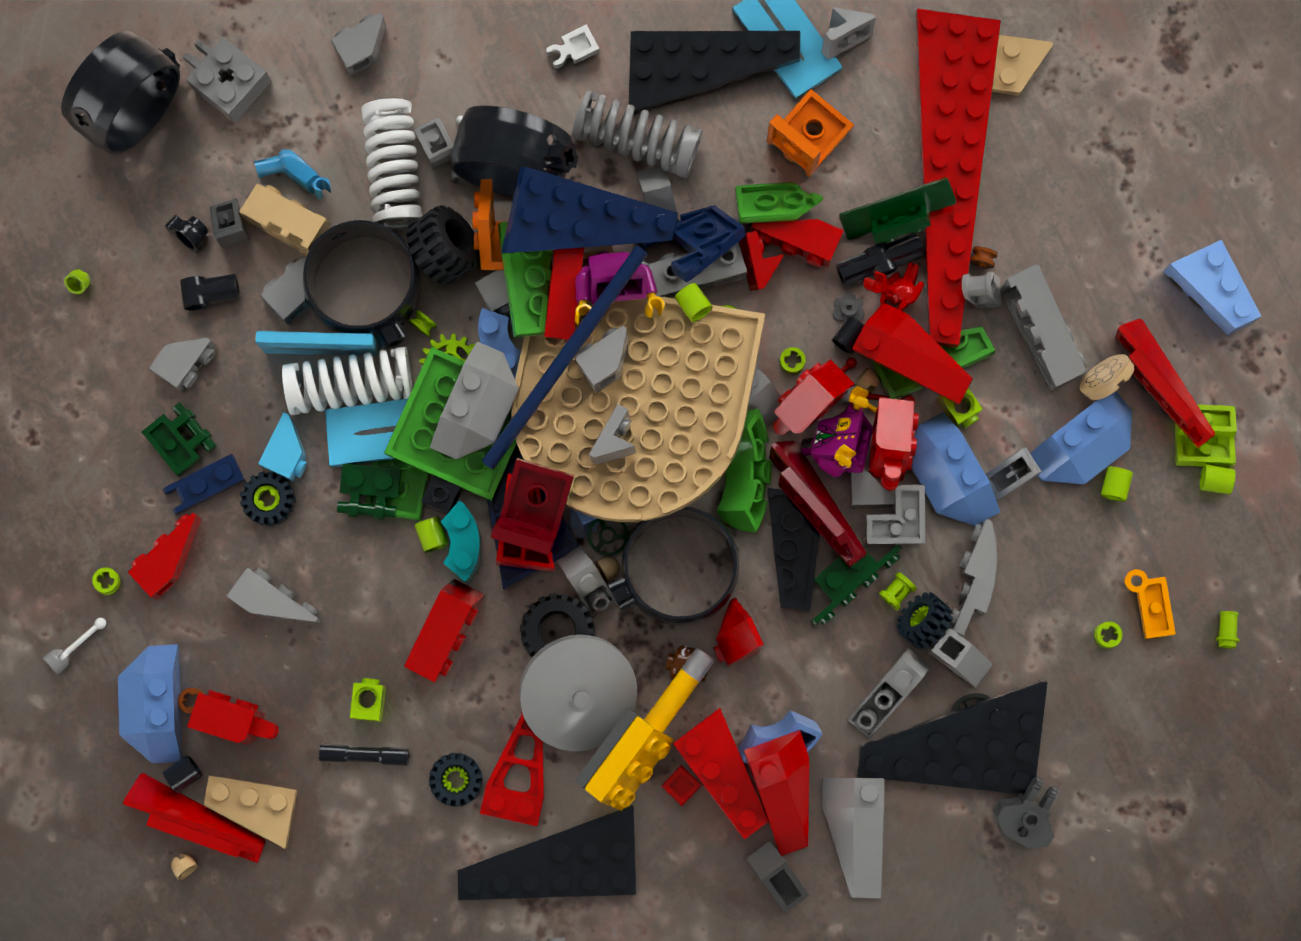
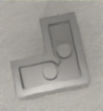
[863,485,926,544]

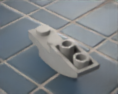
[948,519,997,636]

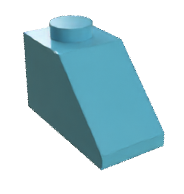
[258,412,307,482]

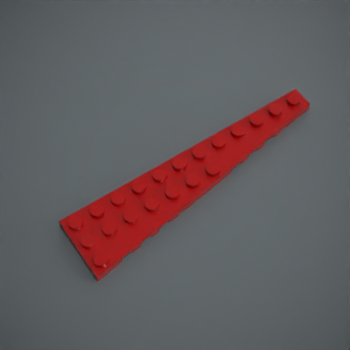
[916,8,1001,348]

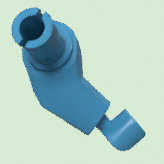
[254,149,332,199]

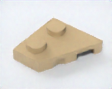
[992,35,1053,96]

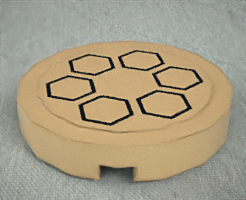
[1080,354,1134,400]

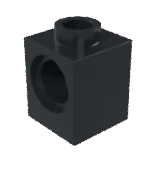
[421,475,462,515]

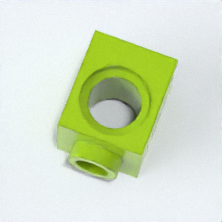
[937,388,983,429]
[350,678,386,722]

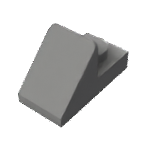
[821,8,876,60]
[414,117,454,169]
[589,404,636,465]

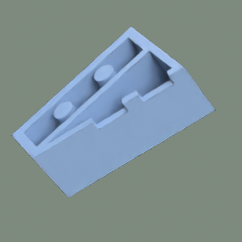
[1163,240,1261,335]

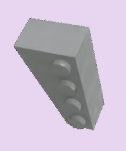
[1001,264,1087,392]

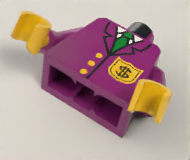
[575,251,665,325]
[801,386,873,478]

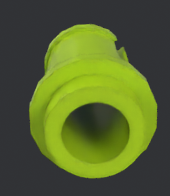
[1216,611,1240,649]

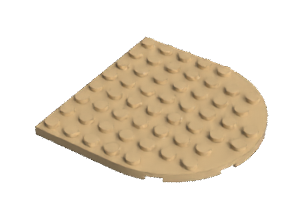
[511,278,765,522]

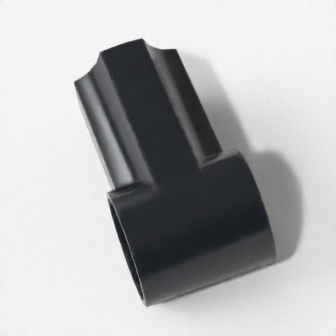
[180,274,240,311]

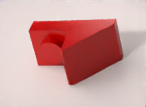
[739,231,784,291]

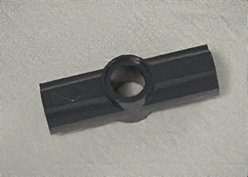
[836,233,925,288]

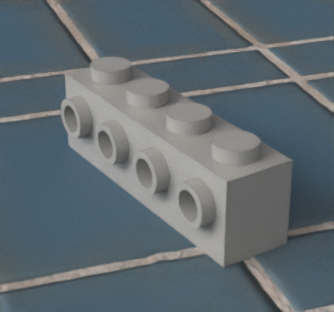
[642,242,747,298]

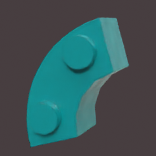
[441,500,482,585]

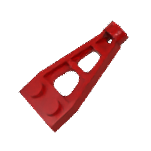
[480,711,544,826]

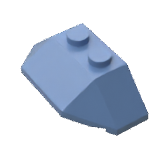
[1030,391,1132,485]
[911,412,1000,526]
[118,644,183,763]

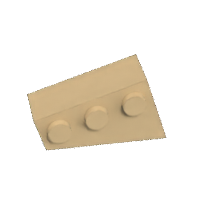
[239,183,331,256]

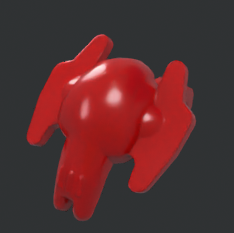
[863,262,924,311]

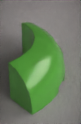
[716,409,772,532]

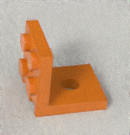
[766,89,854,178]
[472,179,508,270]

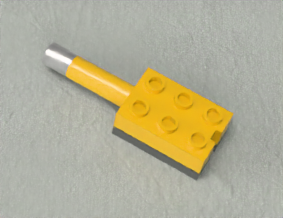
[575,648,715,811]

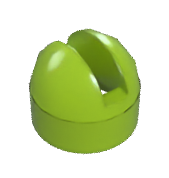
[64,269,90,294]

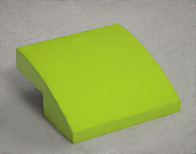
[1175,404,1237,468]

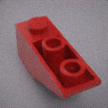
[750,219,844,268]
[128,513,201,600]

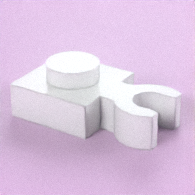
[546,24,600,69]

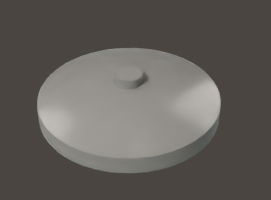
[519,635,637,751]

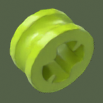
[408,310,437,337]
[779,347,806,375]
[92,567,121,595]
[1094,621,1123,648]

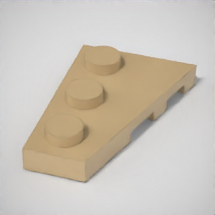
[204,775,298,849]

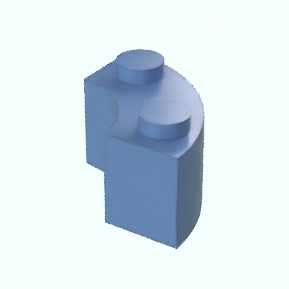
[478,308,521,379]
[738,710,823,764]

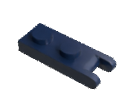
[162,453,246,515]

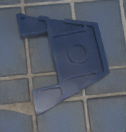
[636,205,746,283]

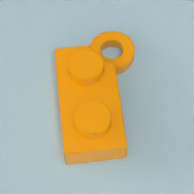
[1124,569,1176,639]

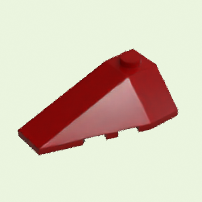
[852,302,973,405]
[713,597,764,667]
[743,730,809,856]

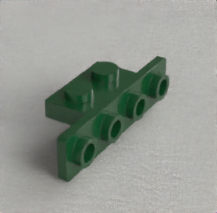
[839,177,956,244]
[810,544,902,627]

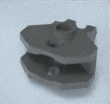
[992,777,1059,849]

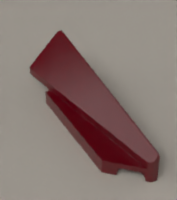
[769,440,867,567]

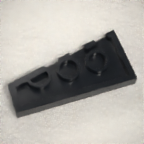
[767,488,820,612]

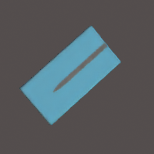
[732,0,843,100]
[255,331,380,356]
[325,399,408,468]

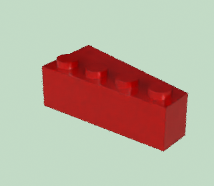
[673,708,768,840]

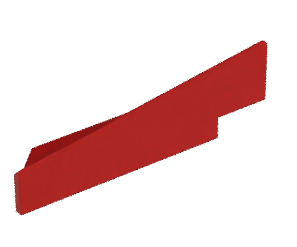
[1115,318,1215,448]
[123,773,266,863]

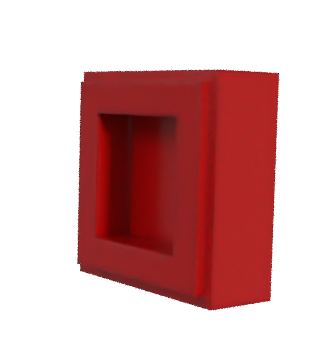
[661,765,702,806]

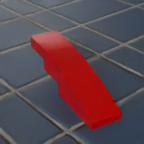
[544,247,584,340]

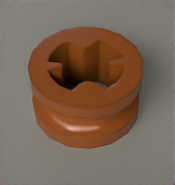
[970,246,998,269]
[178,688,205,714]

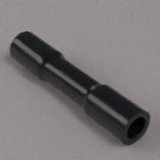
[319,743,409,766]

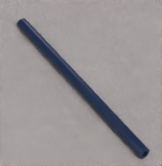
[482,245,648,469]

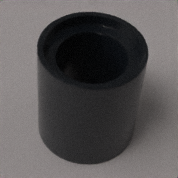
[831,316,864,355]
[163,755,203,794]

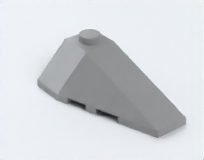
[822,778,884,898]

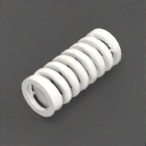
[361,98,423,230]
[282,346,413,416]

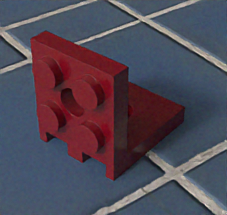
[490,458,574,555]

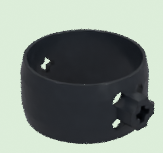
[61,31,180,155]
[451,105,579,198]
[303,220,421,350]
[608,506,740,626]

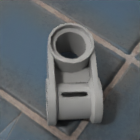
[962,272,1001,308]

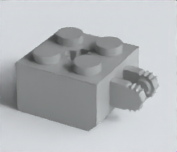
[182,37,272,124]

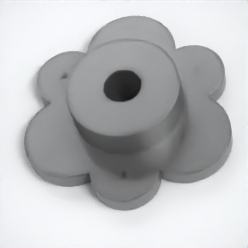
[833,292,865,322]

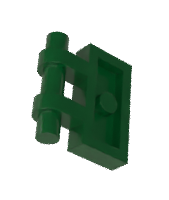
[141,402,217,477]
[337,464,402,520]

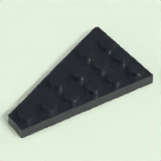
[857,680,1048,794]

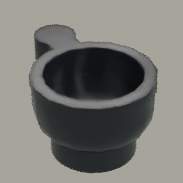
[165,215,209,252]

